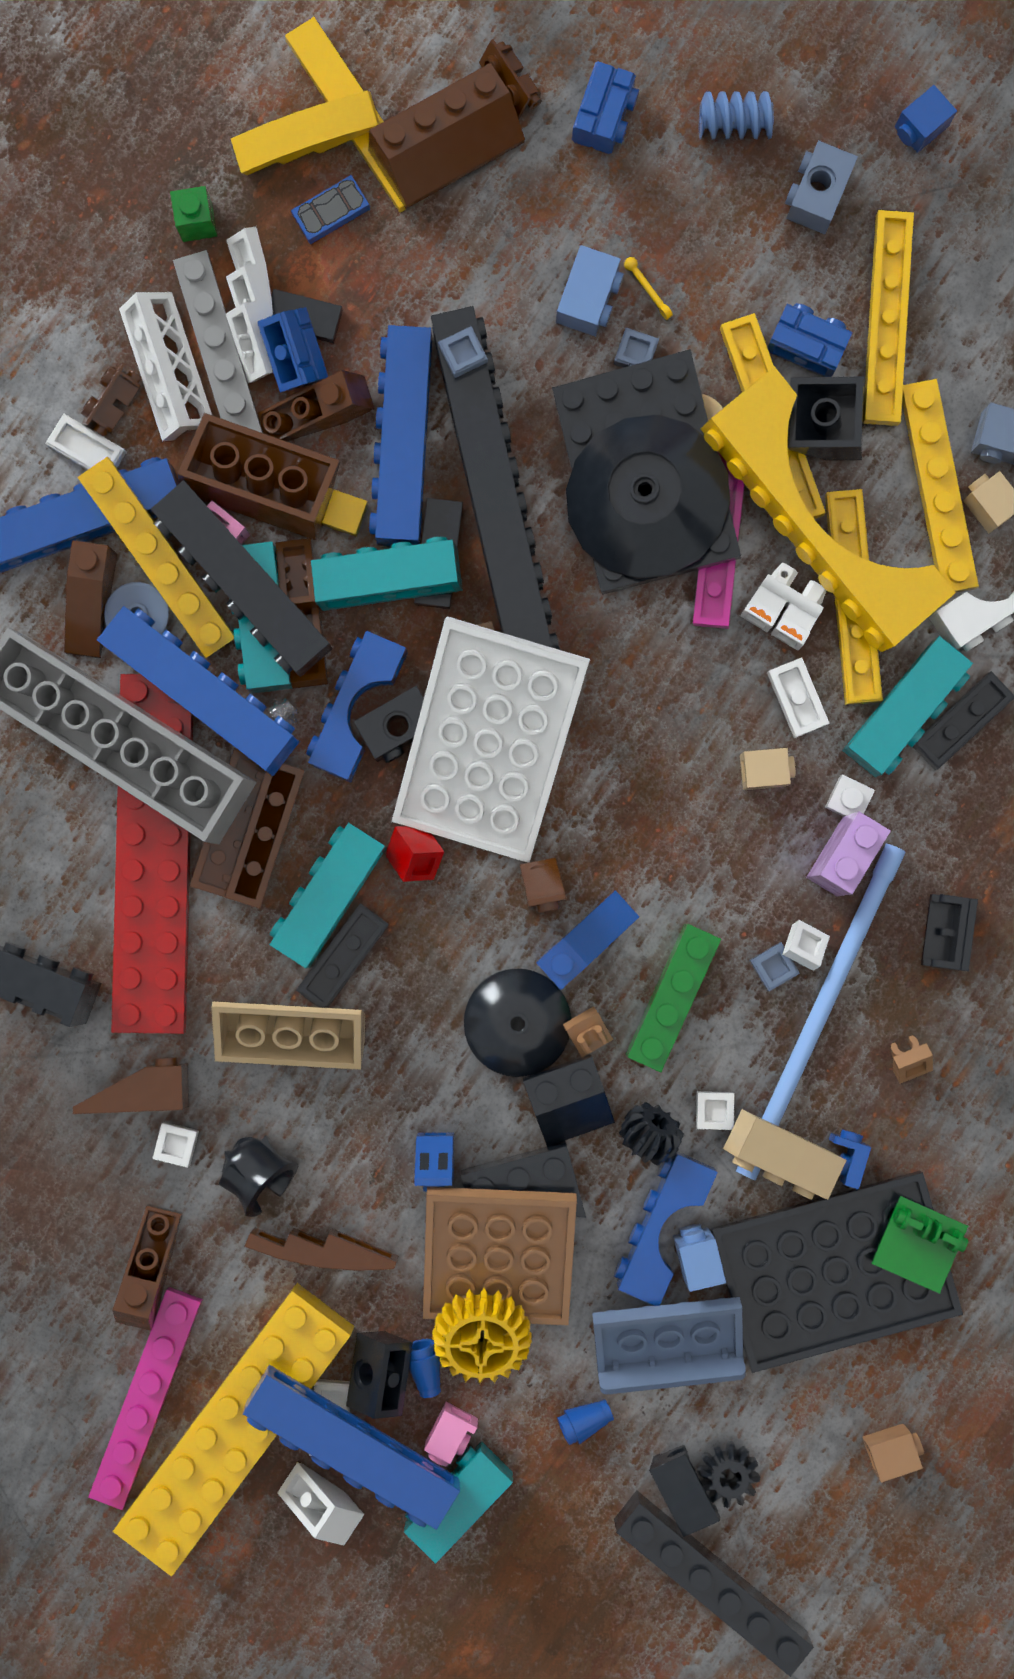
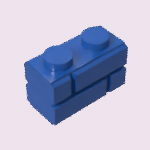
[572,61,639,154]
[767,303,852,377]
[257,307,328,393]

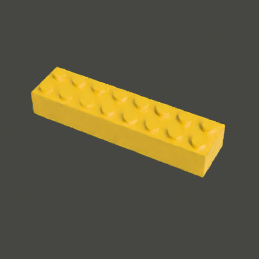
[112,1283,355,1577]

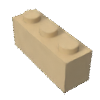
[723,1109,847,1200]

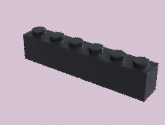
[151,480,333,677]
[614,1490,814,1677]

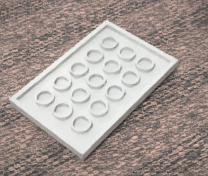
[392,617,590,863]

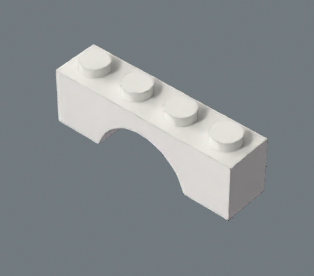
[928,591,1014,652]

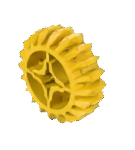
[432,1288,532,1384]

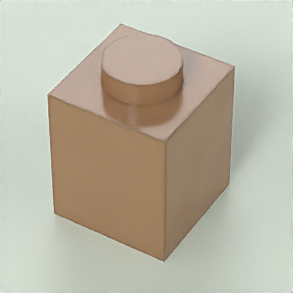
[862,1423,924,1483]

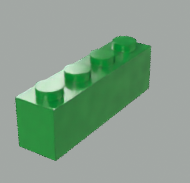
[625,924,721,1073]

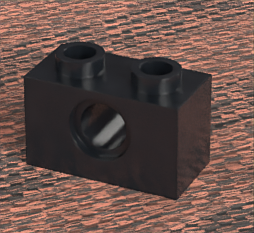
[353,686,424,763]
[346,1331,413,1419]

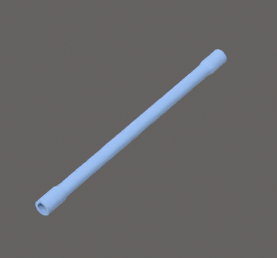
[736,843,906,1180]

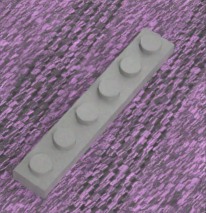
[173,250,263,433]

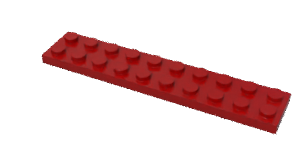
[111,674,193,1034]

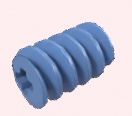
[699,91,774,140]

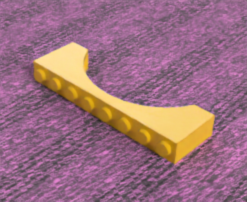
[701,366,956,652]

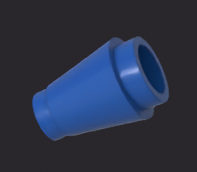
[409,1339,441,1398]
[557,1399,614,1445]

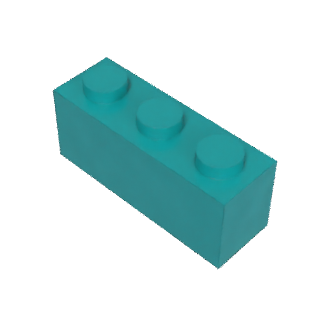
[404,1441,513,1564]

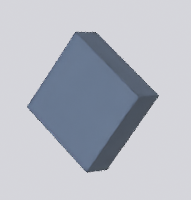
[438,326,488,378]
[614,328,659,368]
[749,942,800,992]

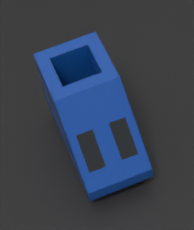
[415,1132,454,1192]

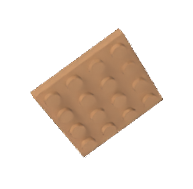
[423,1187,577,1325]

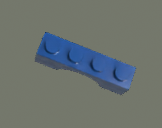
[306,631,408,783]
[614,1152,718,1306]

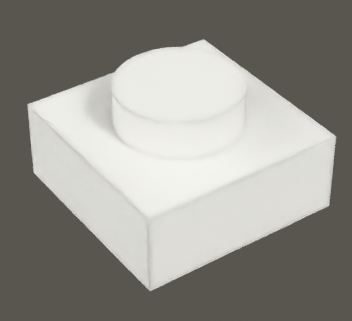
[825,774,875,817]
[782,920,830,971]
[696,1091,734,1130]
[153,1122,199,1168]

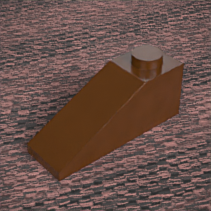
[64,540,117,658]
[73,1057,189,1114]

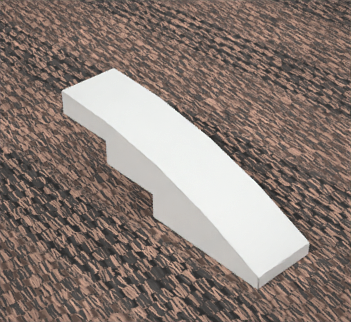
[226,227,273,383]

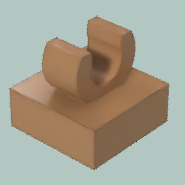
[563,1006,613,1058]
[891,1035,933,1084]

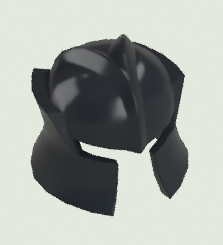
[219,1135,299,1217]

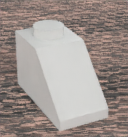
[278,1462,364,1546]

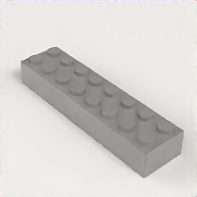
[0,628,257,844]

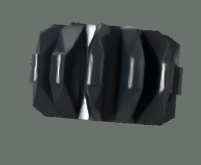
[619,1102,684,1166]
[697,1441,761,1508]

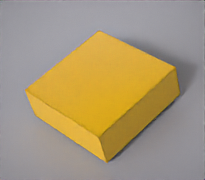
[322,490,368,537]

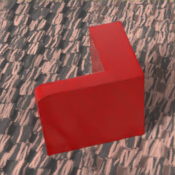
[385,826,444,882]

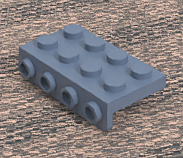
[592,1297,746,1394]

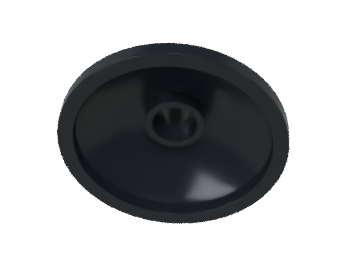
[464,969,571,1077]

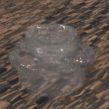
[266,698,299,725]

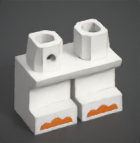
[740,563,827,651]

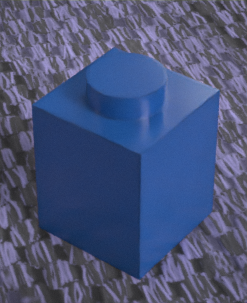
[895,85,957,153]

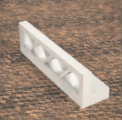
[119,292,212,441]

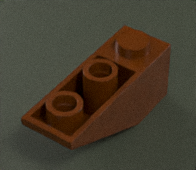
[257,370,375,442]
[520,858,566,913]
[112,1206,182,1331]

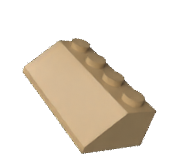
[212,1002,365,1070]

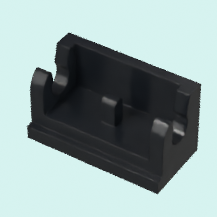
[921,894,978,971]
[649,1445,720,1537]

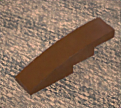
[275,538,328,689]
[244,1227,399,1271]

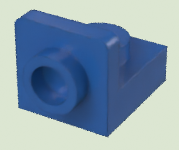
[829,1129,871,1189]

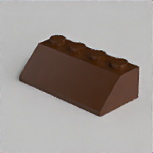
[368,63,525,209]
[177,413,340,540]

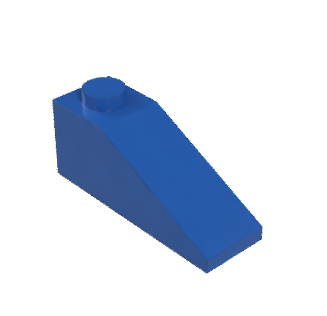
[536,890,639,990]

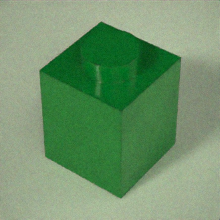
[170,186,218,242]

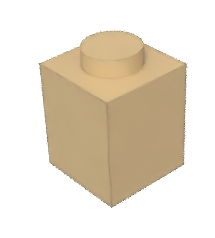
[963,471,1014,534]
[740,748,796,790]

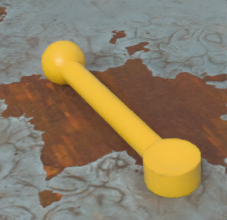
[624,257,673,320]

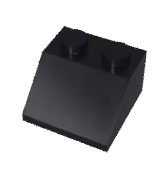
[788,376,864,460]
[523,1054,615,1147]

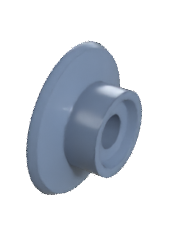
[104,582,169,634]

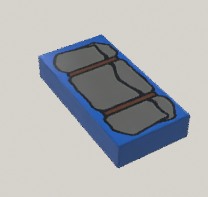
[291,175,370,245]

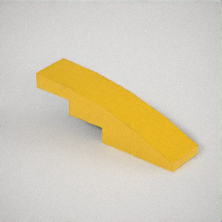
[231,90,380,175]

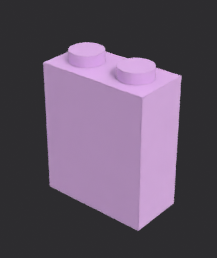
[806,811,891,896]

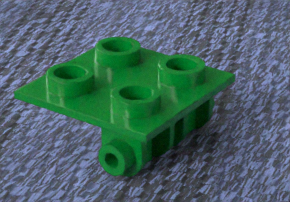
[872,1196,968,1294]

